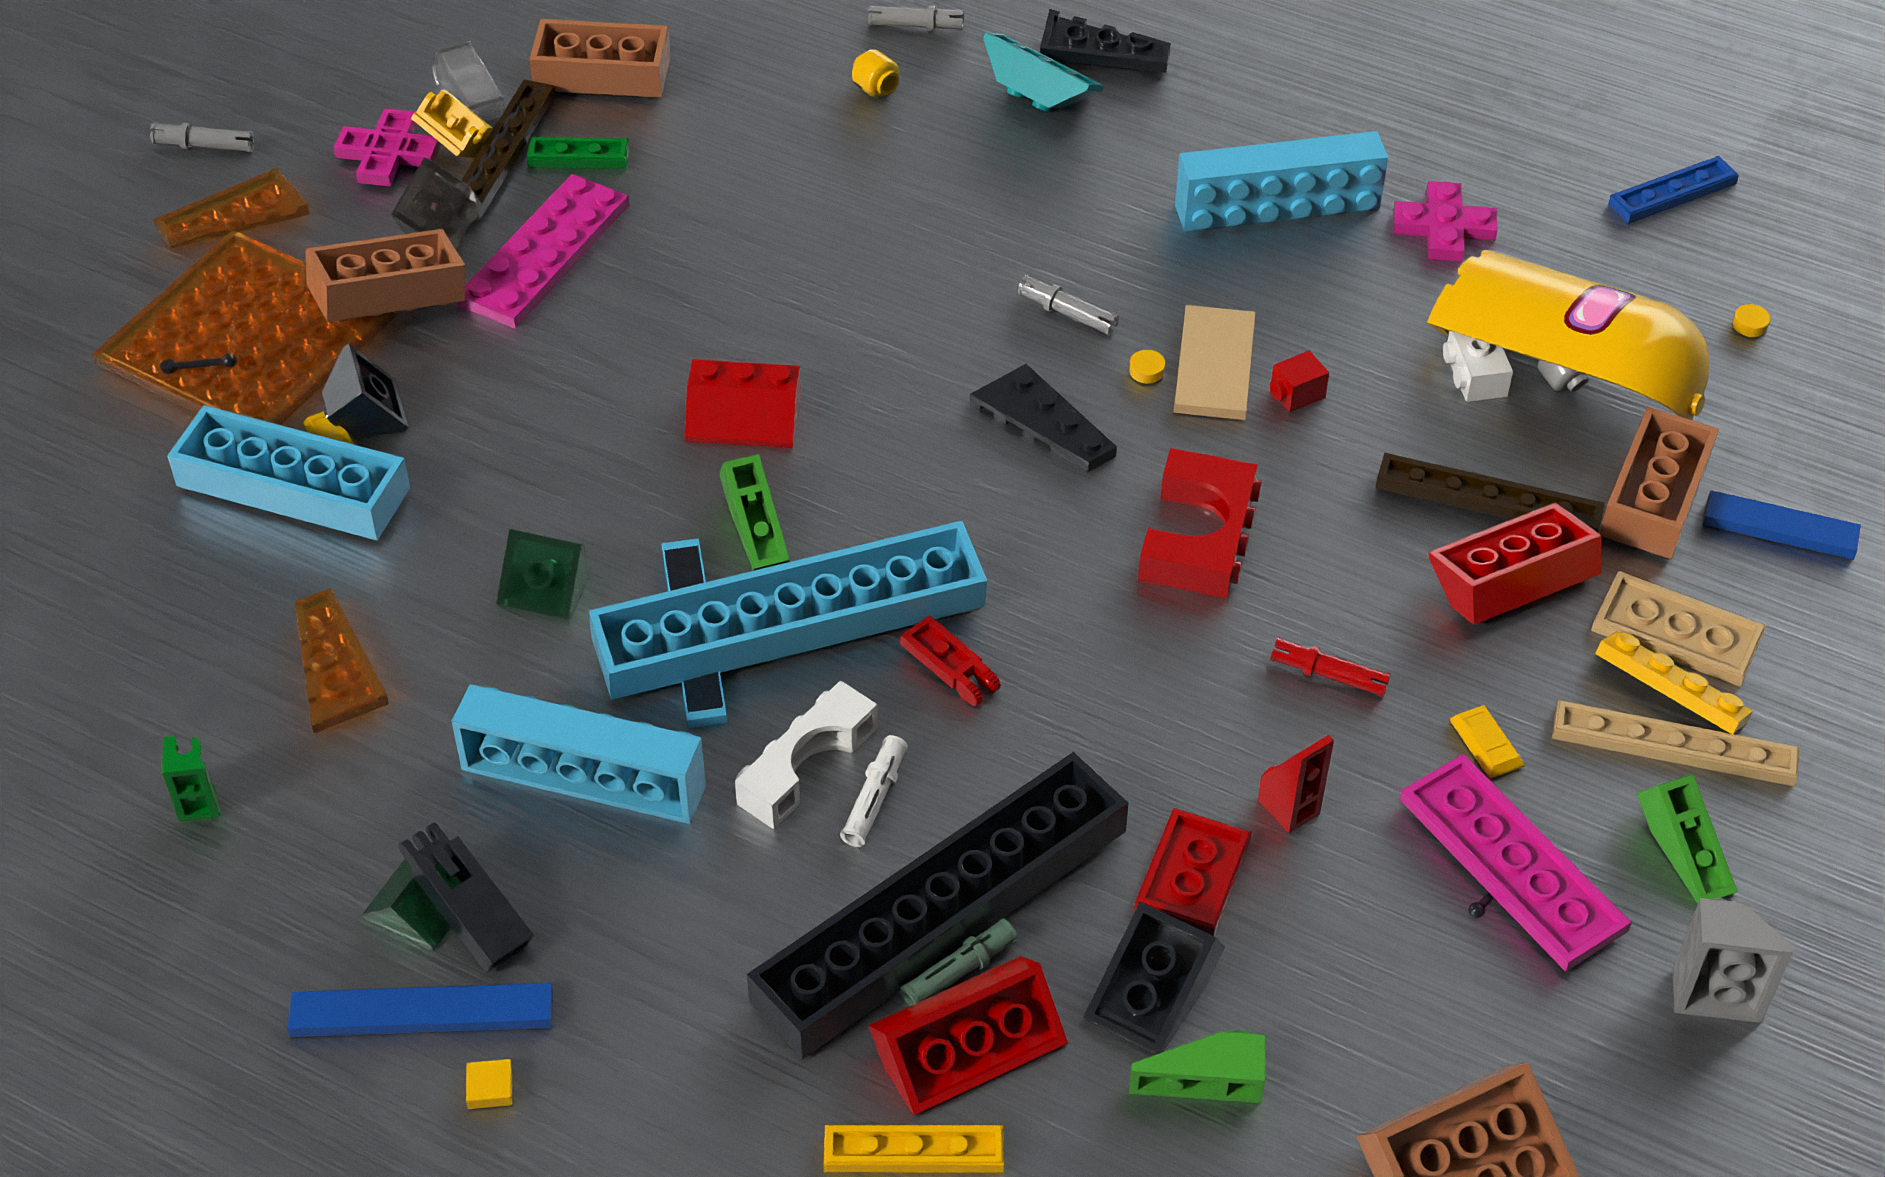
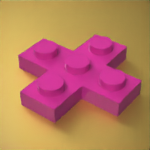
[333,108,441,187]
[1393,181,1498,261]

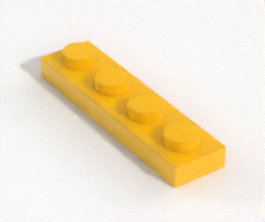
[1595,631,1753,735]

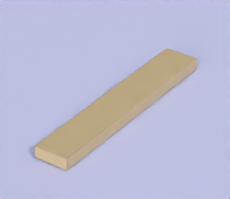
[1552,700,1799,787]

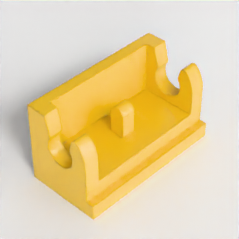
[411,90,493,158]

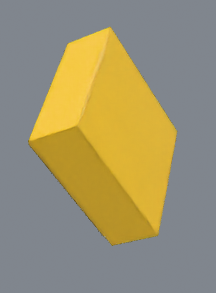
[466,1059,513,1109]

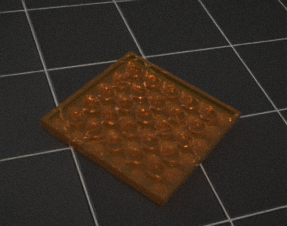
[92,230,398,425]

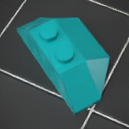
[983,32,1105,112]

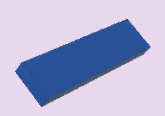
[1608,156,1739,224]
[1703,490,1861,560]

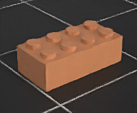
[529,19,671,98]
[306,229,465,322]
[1599,406,1719,559]

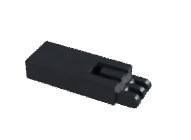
[398,822,534,973]

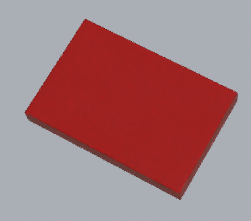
[1134,808,1252,936]

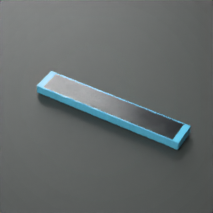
[661,538,728,728]

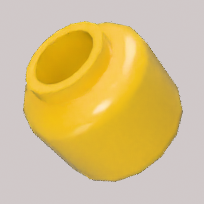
[852,49,899,98]

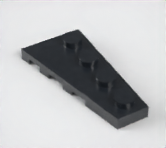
[1040,9,1171,73]
[970,364,1117,472]

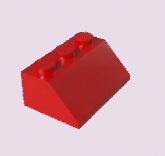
[684,359,801,448]

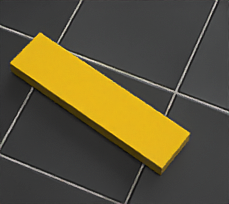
[824,1125,1004,1173]

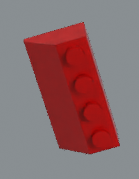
[1428,503,1601,625]
[868,956,1068,1115]

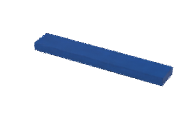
[287,983,553,1037]

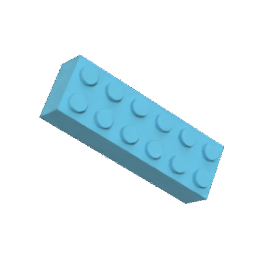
[1175,131,1389,231]
[167,405,410,541]
[451,684,706,824]

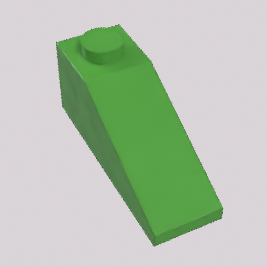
[719,454,790,571]
[1636,774,1738,904]
[1129,1030,1265,1103]

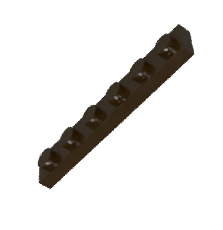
[447,79,556,221]
[1375,453,1605,533]

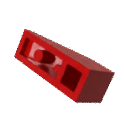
[1258,735,1334,833]

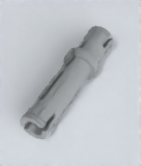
[868,5,964,31]
[150,122,254,153]
[1017,274,1119,336]

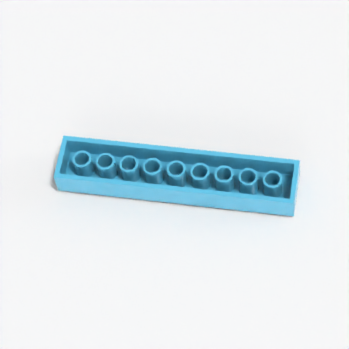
[589,521,987,700]

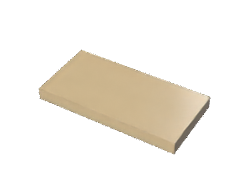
[1174,305,1256,420]
[1591,571,1766,687]

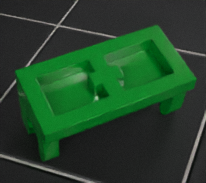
[162,736,221,822]

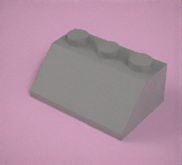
[1673,898,1793,1023]

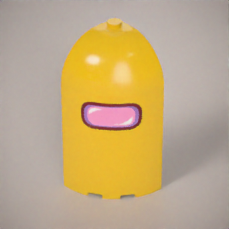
[1427,250,1710,420]

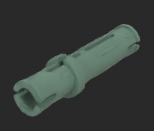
[900,918,1018,1006]

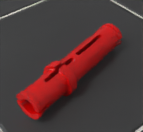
[1270,637,1391,698]

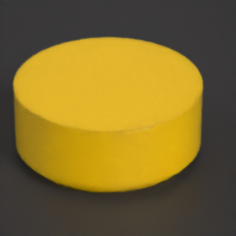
[1732,304,1771,337]
[1129,350,1165,384]

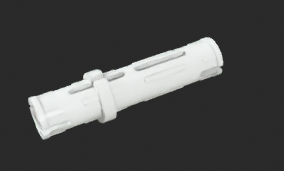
[840,735,908,847]

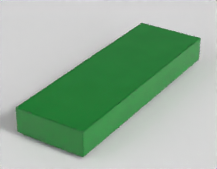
[527,137,630,169]

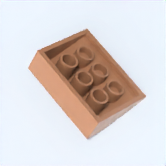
[1356,1062,1580,1177]

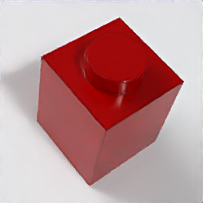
[1269,350,1329,412]

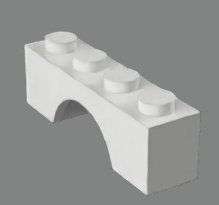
[735,680,878,829]

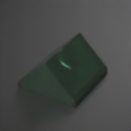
[496,529,589,620]
[362,850,461,952]

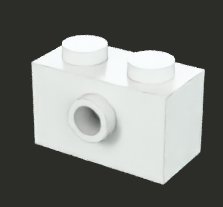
[1443,331,1513,402]

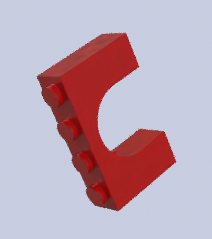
[1138,448,1262,598]

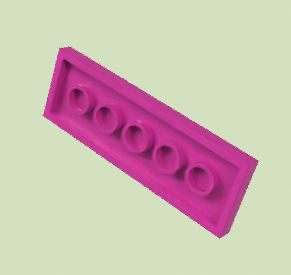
[457,174,629,328]
[1399,754,1632,972]

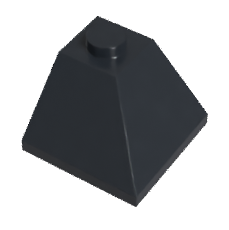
[322,343,409,435]

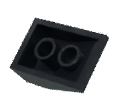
[1083,902,1225,1054]

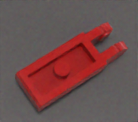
[900,616,1001,707]

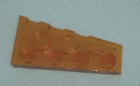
[153,168,310,248]
[294,588,389,734]

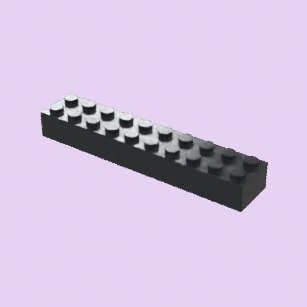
[747,752,1129,1060]

